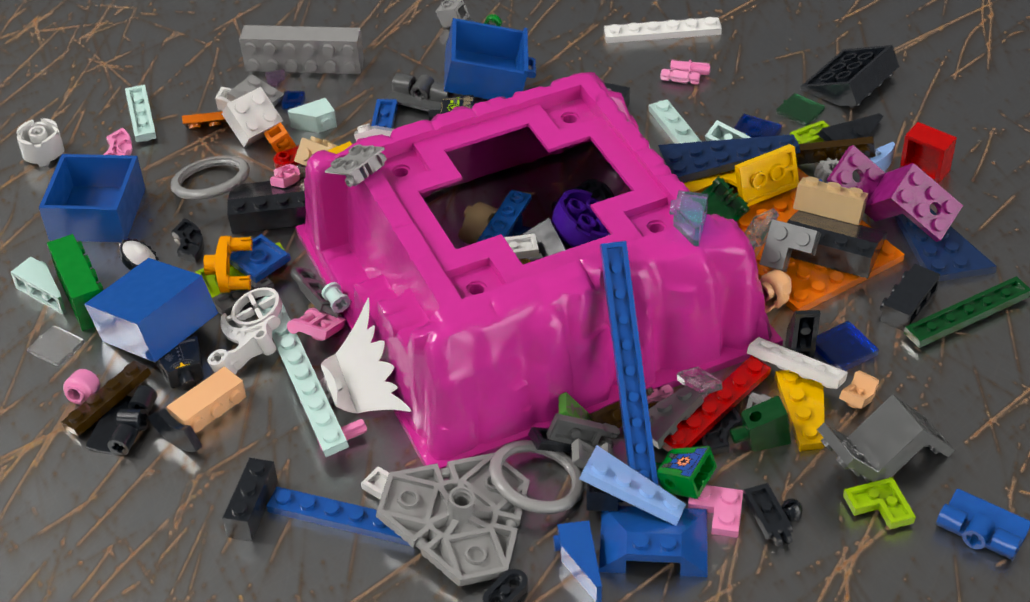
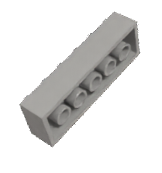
[239,25,364,74]

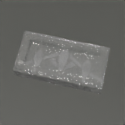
[677,366,723,395]

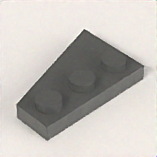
[648,385,704,449]

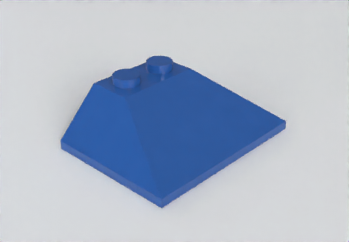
[599,505,708,577]

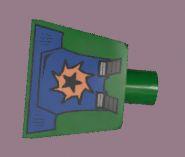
[655,446,717,499]

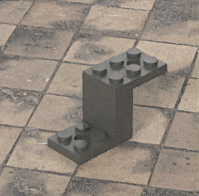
[817,394,956,483]

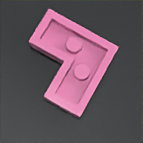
[688,485,743,538]

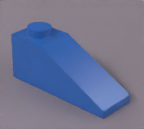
[553,520,602,602]

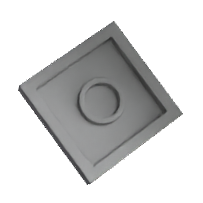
[227,74,284,106]

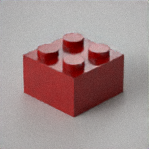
[900,122,957,184]

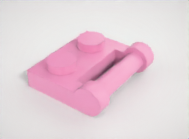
[287,308,346,341]

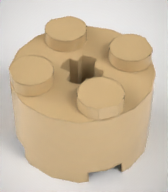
[458,202,498,245]

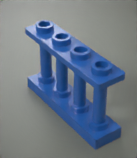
[476,190,532,243]

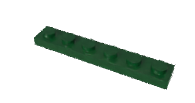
[904,276,1030,348]

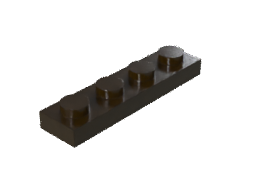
[796,137,876,165]
[61,360,152,437]

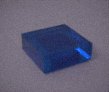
[282,91,305,109]

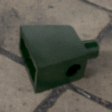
[730,395,791,452]

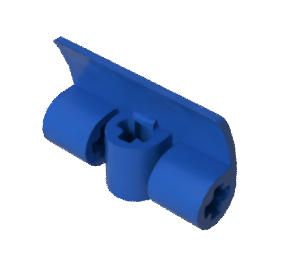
[936,489,1030,560]

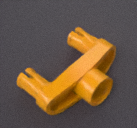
[203,236,253,293]

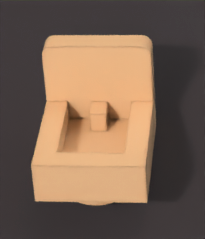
[839,370,879,409]

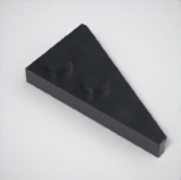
[817,113,884,141]

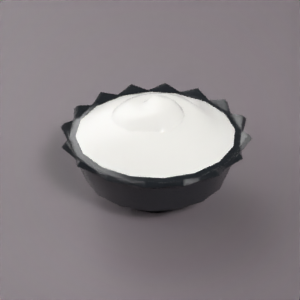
[119,238,159,270]

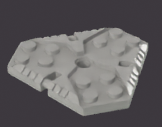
[376,453,530,586]

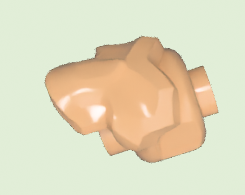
[760,269,792,314]

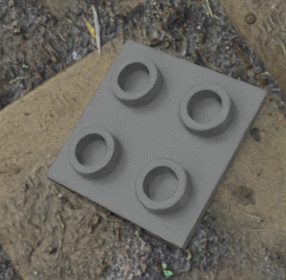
[325,144,387,187]

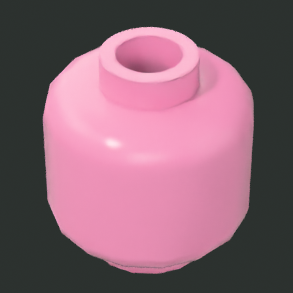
[63,369,100,405]

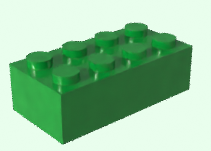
[47,234,104,331]

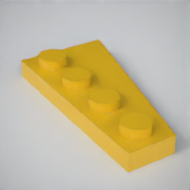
[775,370,825,452]

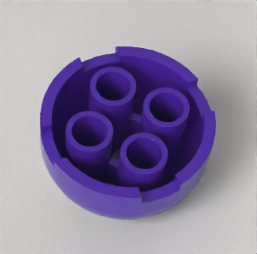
[552,189,610,248]

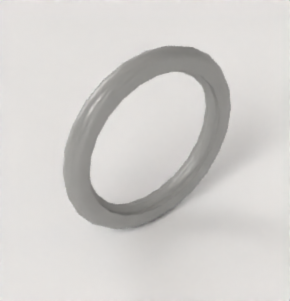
[171,155,250,200]
[489,440,584,514]

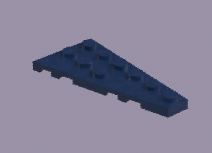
[894,208,997,282]

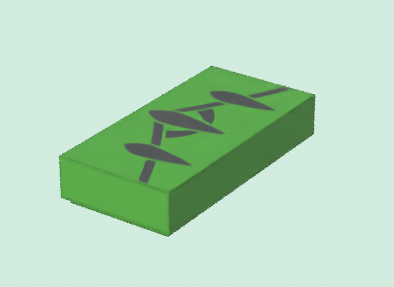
[559,392,591,421]

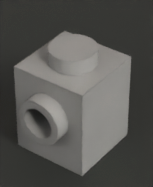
[436,0,470,27]

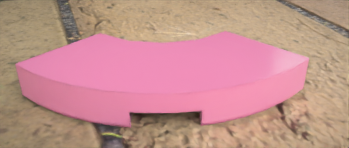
[103,128,132,156]
[270,164,300,188]

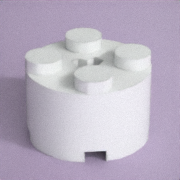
[16,118,65,167]

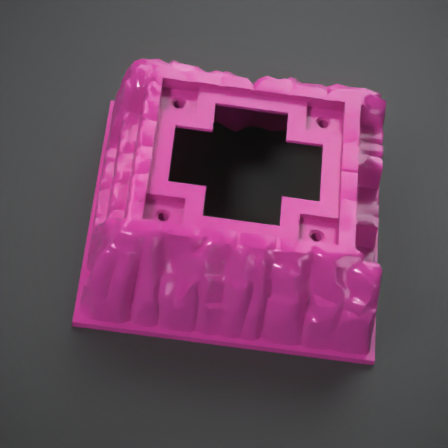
[296,72,783,469]

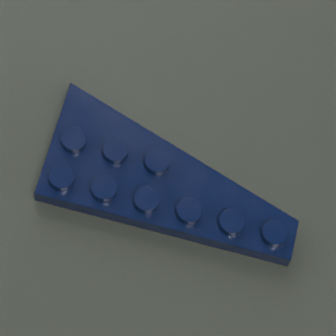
[658,134,800,183]

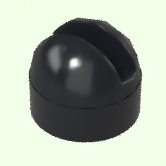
[781,498,803,522]

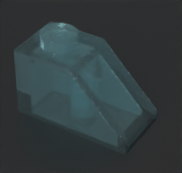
[670,190,708,246]

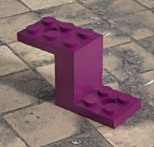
[826,145,963,242]

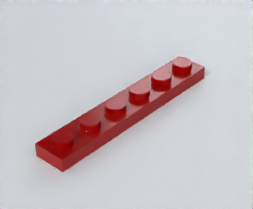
[662,355,771,452]

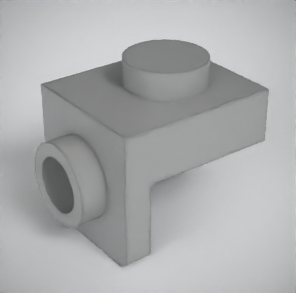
[571,438,612,469]

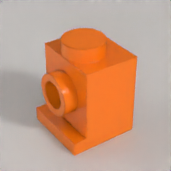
[263,122,296,153]

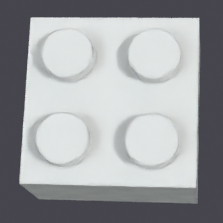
[222,87,283,148]

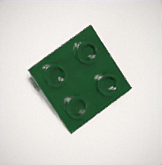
[693,176,750,221]

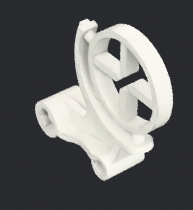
[207,287,282,375]

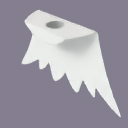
[321,297,412,414]

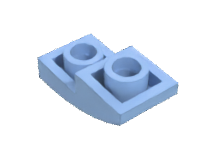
[869,142,895,171]

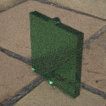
[776,93,825,126]

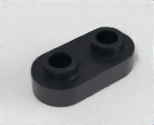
[483,569,528,602]

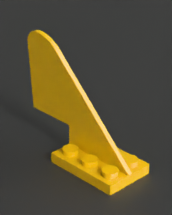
[684,144,799,207]

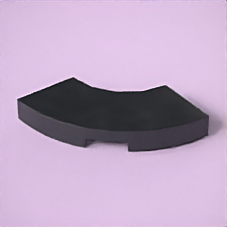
[172,218,204,263]
[702,407,743,456]
[147,408,203,452]

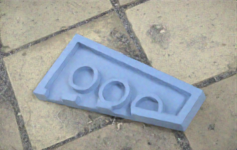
[579,445,686,526]

